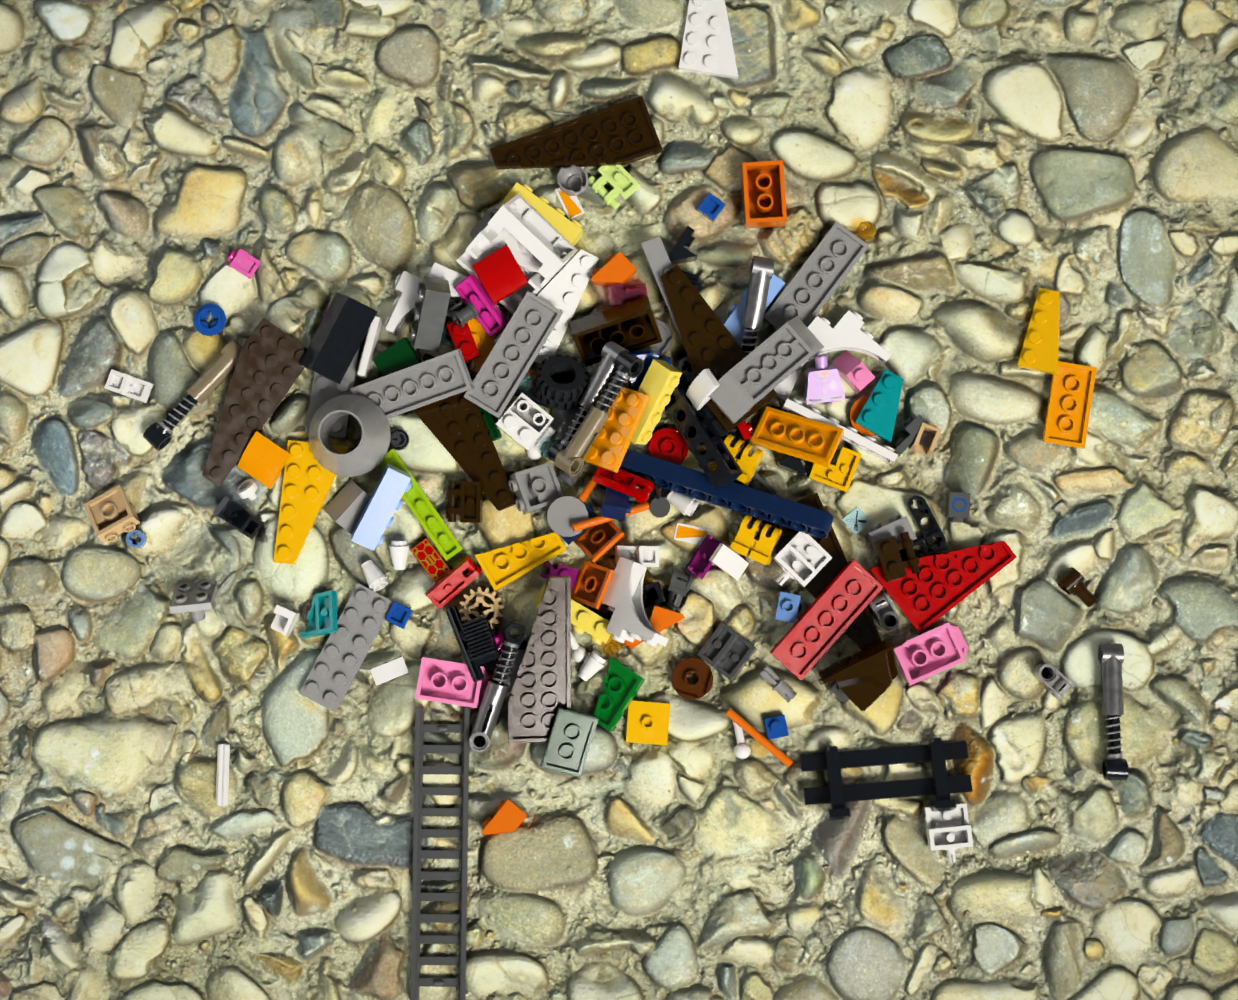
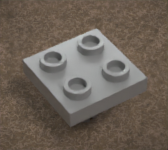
[169,580,218,622]

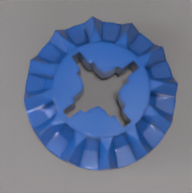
[194,304,227,337]

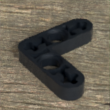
[899,495,946,561]

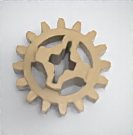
[459,587,504,629]

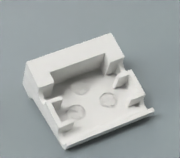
[456,194,578,314]

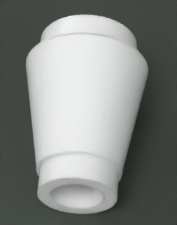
[667,491,698,517]
[389,540,409,570]
[361,560,388,592]
[577,650,606,681]

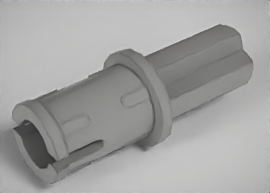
[760,666,797,703]

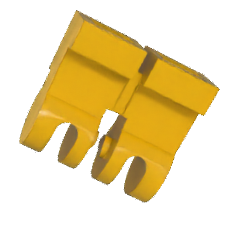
[724,434,764,486]
[729,515,782,565]

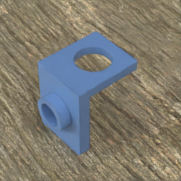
[775,592,801,623]

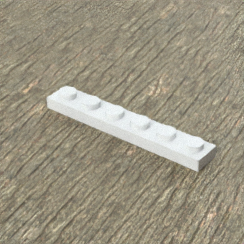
[782,398,898,465]

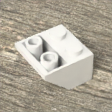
[496,393,554,452]

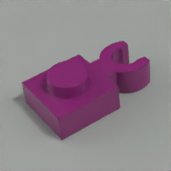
[540,563,579,590]

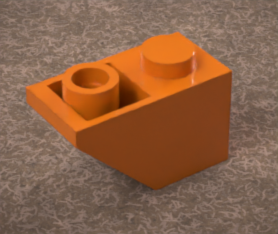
[590,252,637,287]
[482,798,528,835]

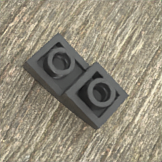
[894,414,922,457]

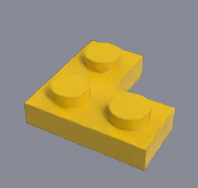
[808,447,862,493]

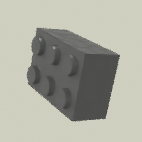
[409,276,451,352]

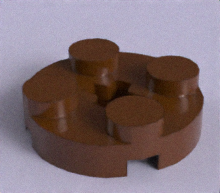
[671,658,713,700]

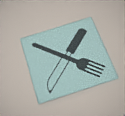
[842,507,871,535]

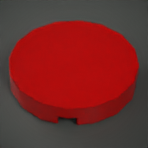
[648,427,689,465]

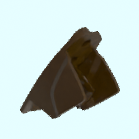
[818,630,911,711]

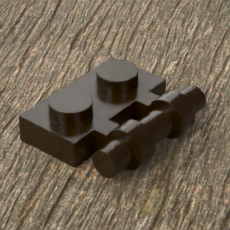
[446,481,483,523]
[873,532,920,582]

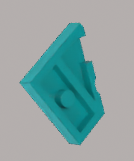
[300,590,338,639]

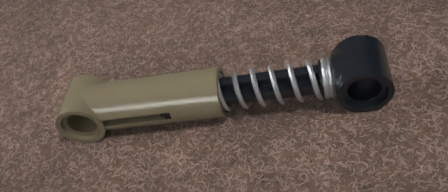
[143,340,242,451]
[555,351,644,476]

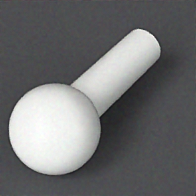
[527,426,556,460]
[571,632,588,663]
[732,720,751,759]

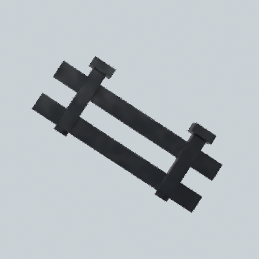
[800,738,973,821]

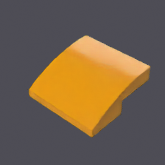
[237,431,292,489]

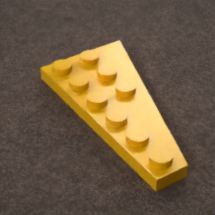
[273,440,350,565]

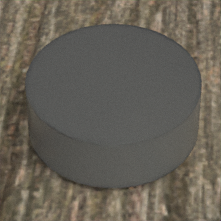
[650,497,670,518]

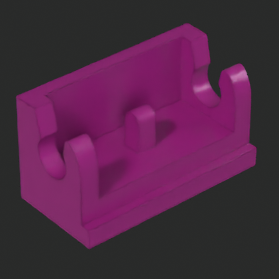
[685,534,725,580]

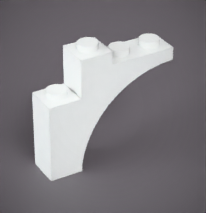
[384,262,467,336]
[799,310,891,369]
[601,557,668,647]

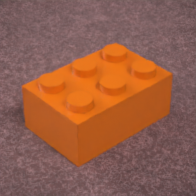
[741,160,787,229]

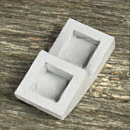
[104,369,153,403]
[686,369,720,410]
[709,543,749,581]
[614,545,659,567]

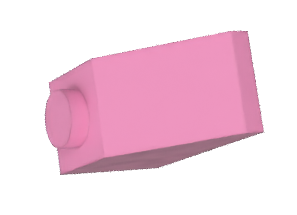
[830,350,875,394]

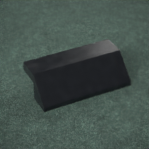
[299,292,377,384]

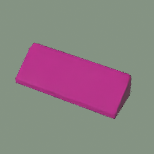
[454,274,509,337]

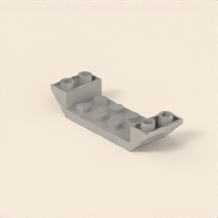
[709,316,824,424]

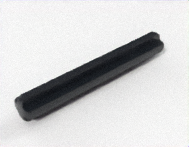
[446,605,484,682]

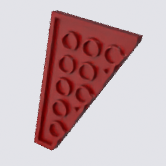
[869,541,1017,634]

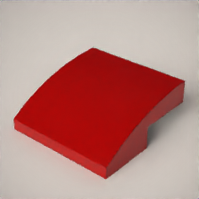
[472,245,529,304]

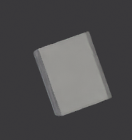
[324,479,371,534]

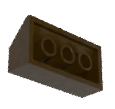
[570,296,663,367]

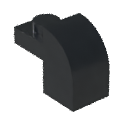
[213,496,264,539]

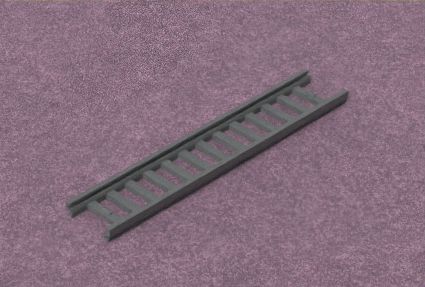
[410,707,470,1000]

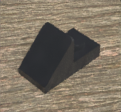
[668,226,697,265]
[777,456,810,477]
[642,581,666,609]

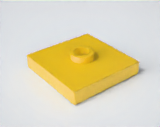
[626,701,670,745]

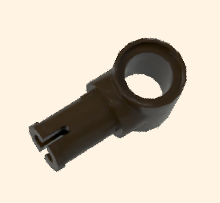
[1057,567,1097,607]

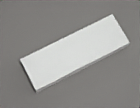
[357,316,383,379]

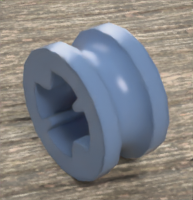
[126,530,147,548]

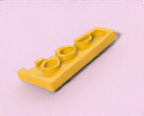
[1018,288,1060,376]
[475,532,567,591]

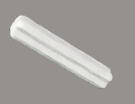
[216,744,230,806]

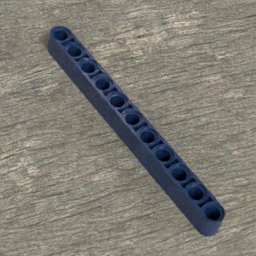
[619,449,834,538]

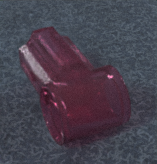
[606,283,648,308]

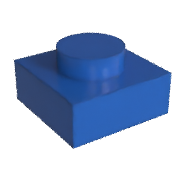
[697,192,726,222]
[385,601,413,629]
[764,715,789,740]

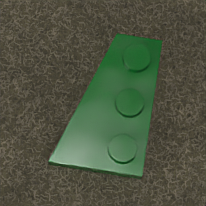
[594,656,645,732]

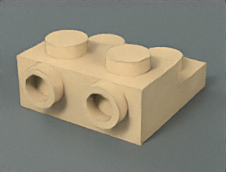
[83,484,140,543]

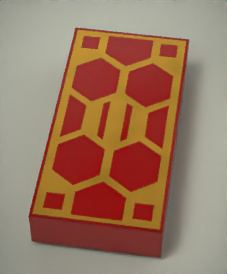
[410,537,451,583]

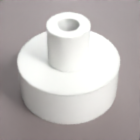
[236,479,258,501]

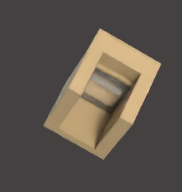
[909,422,942,457]

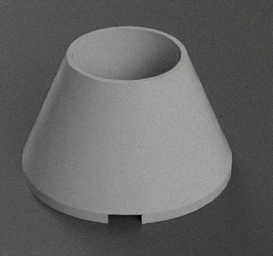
[308,394,391,477]

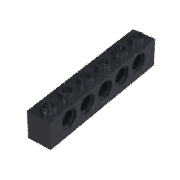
[665,375,743,489]

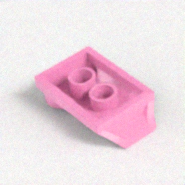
[893,622,969,686]
[415,657,492,708]

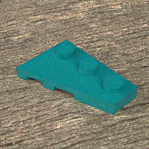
[855,369,904,443]

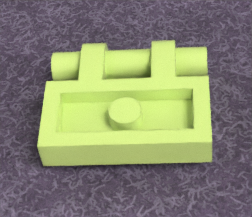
[589,165,640,209]

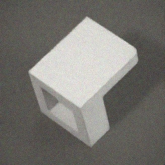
[271,605,300,636]

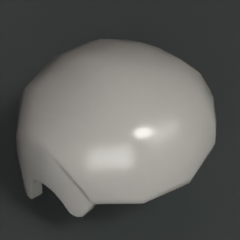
[557,165,589,196]

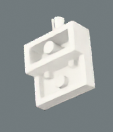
[773,532,832,587]
[924,803,973,863]

